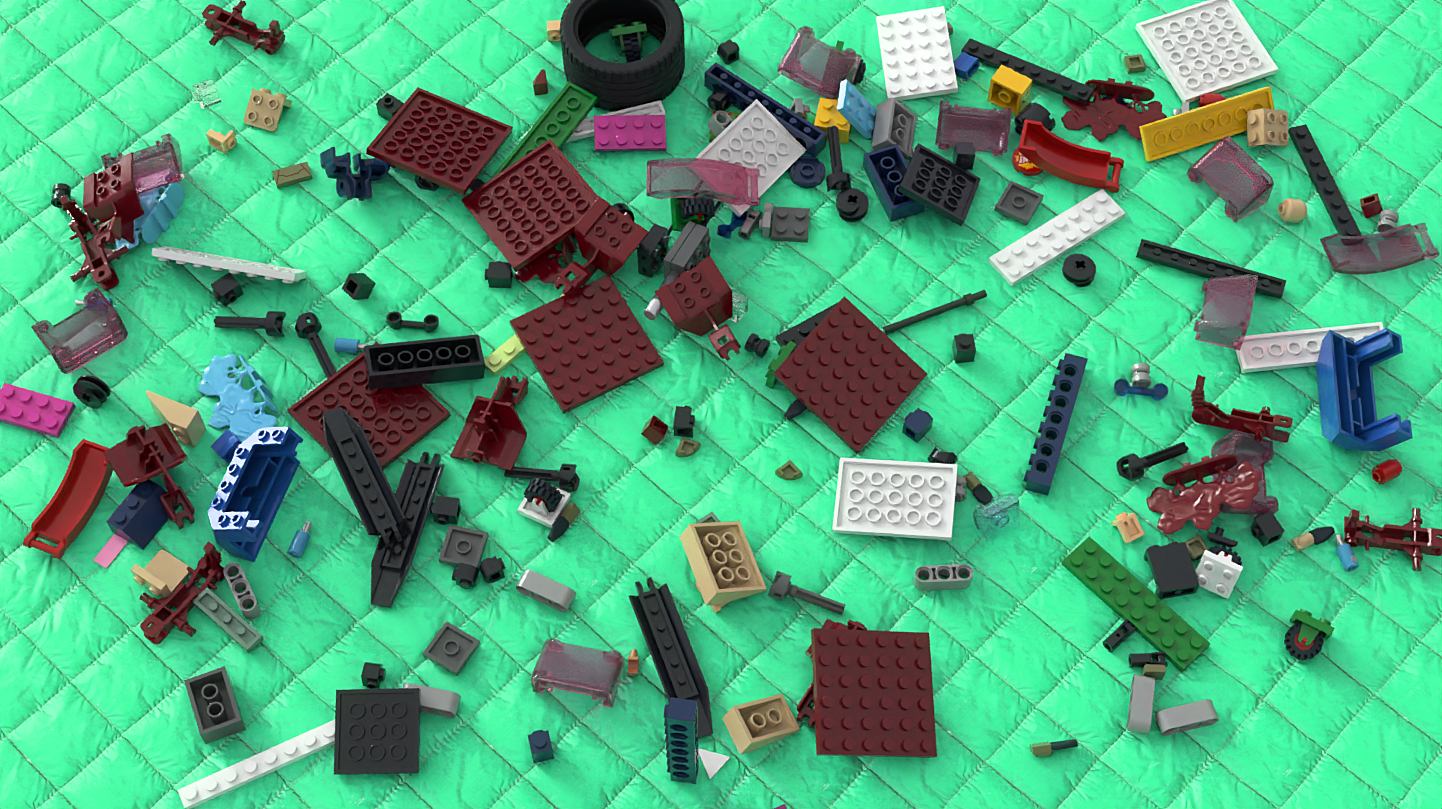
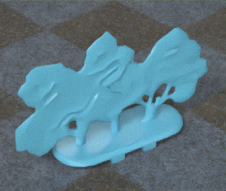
[115,169,184,250]
[198,354,278,442]

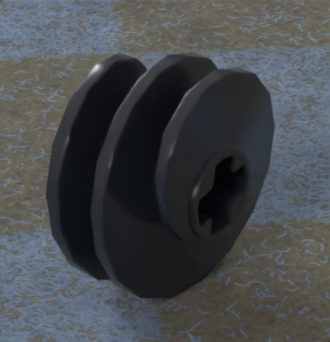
[836,188,869,222]
[1062,253,1096,287]
[73,375,111,409]

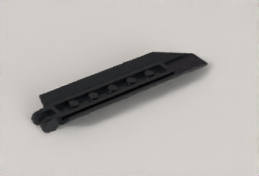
[322,407,406,547]
[371,452,444,608]
[629,577,713,739]

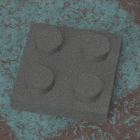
[994,181,1043,225]
[771,206,810,243]
[439,525,489,569]
[423,621,480,676]

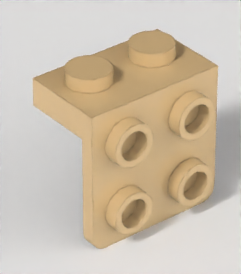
[244,88,292,132]
[1247,108,1289,147]
[130,550,191,598]

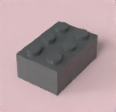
[184,666,246,744]

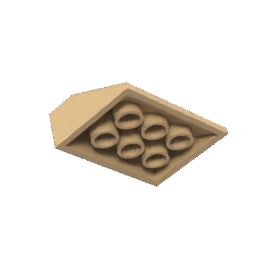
[679,521,767,605]

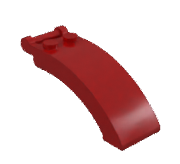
[1018,119,1124,193]
[23,439,113,560]

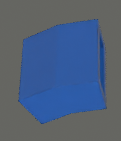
[954,52,980,80]
[211,429,242,463]

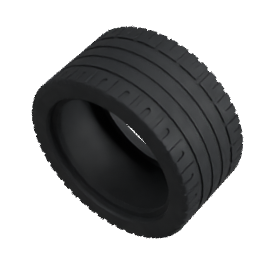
[560,0,685,111]

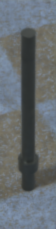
[882,290,987,334]

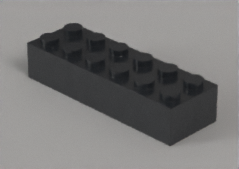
[364,334,485,390]

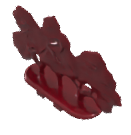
[1061,78,1167,141]
[515,232,577,283]
[1146,454,1262,534]

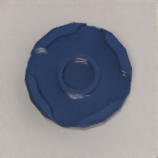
[790,156,826,188]

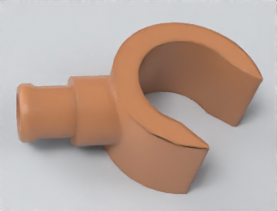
[628,649,639,675]

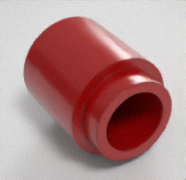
[1199,93,1226,107]
[1372,459,1402,484]

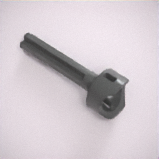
[768,571,845,615]

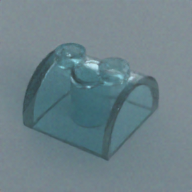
[973,493,1020,543]

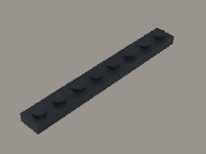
[961,39,1094,105]
[1288,124,1363,246]
[1136,239,1286,299]

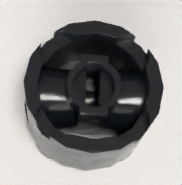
[1014,102,1056,135]

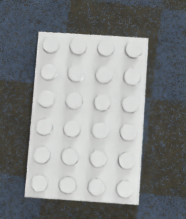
[876,6,958,101]
[688,99,806,217]
[832,458,958,540]

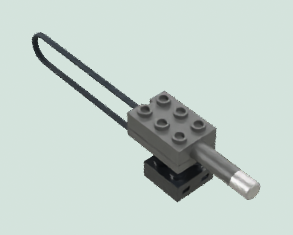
[637,180,722,320]

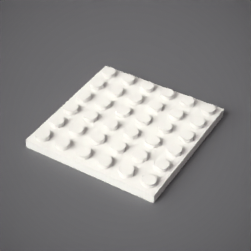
[1135,0,1278,103]

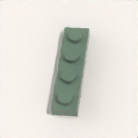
[192,587,264,653]

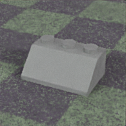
[872,97,917,159]

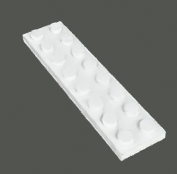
[988,189,1126,287]
[152,246,307,283]
[1233,322,1384,373]

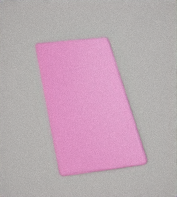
[93,534,128,568]

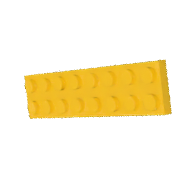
[1139,87,1274,162]

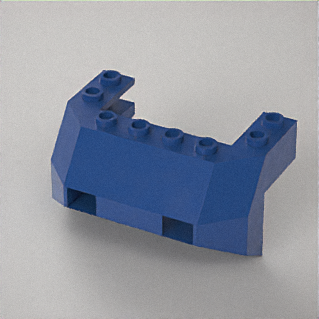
[1316,328,1413,451]
[207,427,303,562]

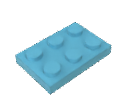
[837,80,876,140]

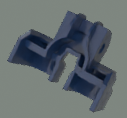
[320,147,390,201]

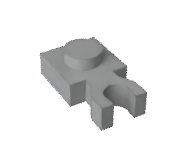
[759,203,772,238]

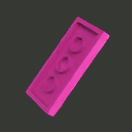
[594,115,666,152]
[0,383,76,438]

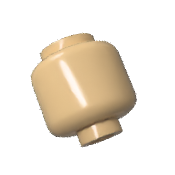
[1278,198,1307,223]

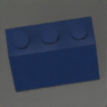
[106,479,180,550]

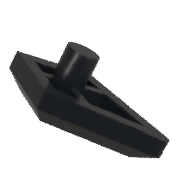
[1207,527,1238,548]

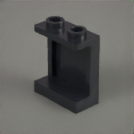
[1144,542,1199,599]

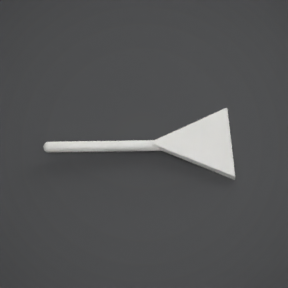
[699,748,730,779]

